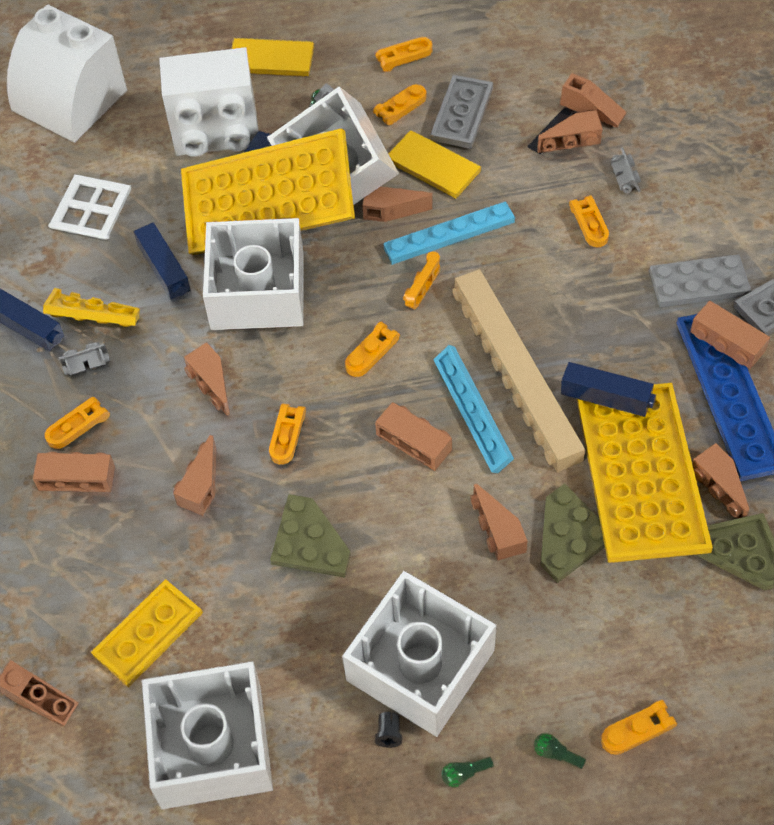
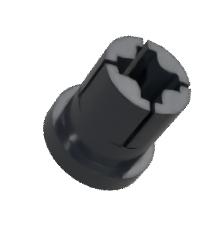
[375,712,402,748]

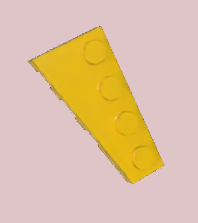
[43,288,140,327]

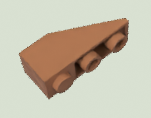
[560,73,626,127]
[537,110,602,153]
[362,186,433,222]
[184,342,230,416]
[173,435,216,516]
[692,443,750,518]
[470,484,528,561]
[0,660,79,726]

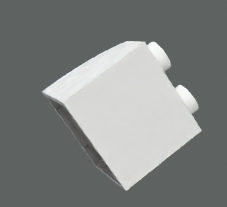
[7,4,127,143]

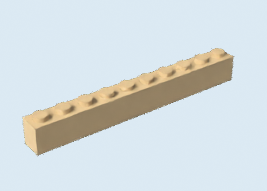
[452,269,585,472]

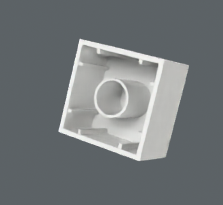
[160,47,258,156]
[267,87,399,205]
[203,218,303,330]
[342,571,496,737]
[142,662,273,809]

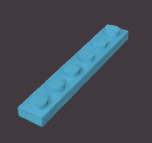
[383,201,515,265]
[433,345,514,474]

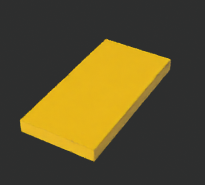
[232,38,314,76]
[388,130,481,199]
[91,579,203,688]

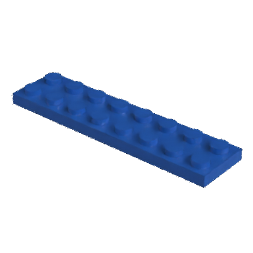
[676,314,774,481]

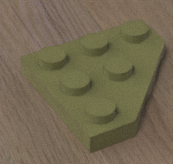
[540,483,605,583]
[270,494,351,578]
[697,513,774,590]

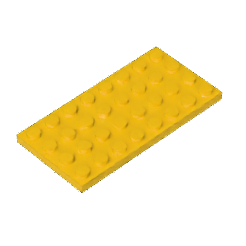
[181,128,355,255]
[576,383,713,563]

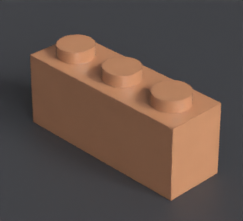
[690,301,771,369]
[375,402,452,471]
[33,452,115,492]

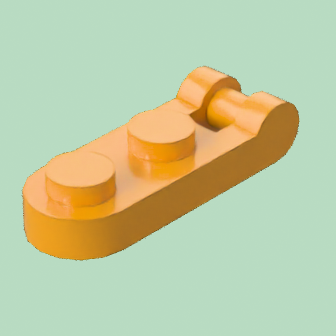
[375,37,433,72]
[373,84,426,125]
[569,195,609,248]
[403,251,440,309]
[345,322,400,377]
[45,397,110,449]
[269,403,306,465]
[601,700,678,755]

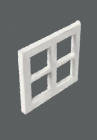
[48,175,131,240]

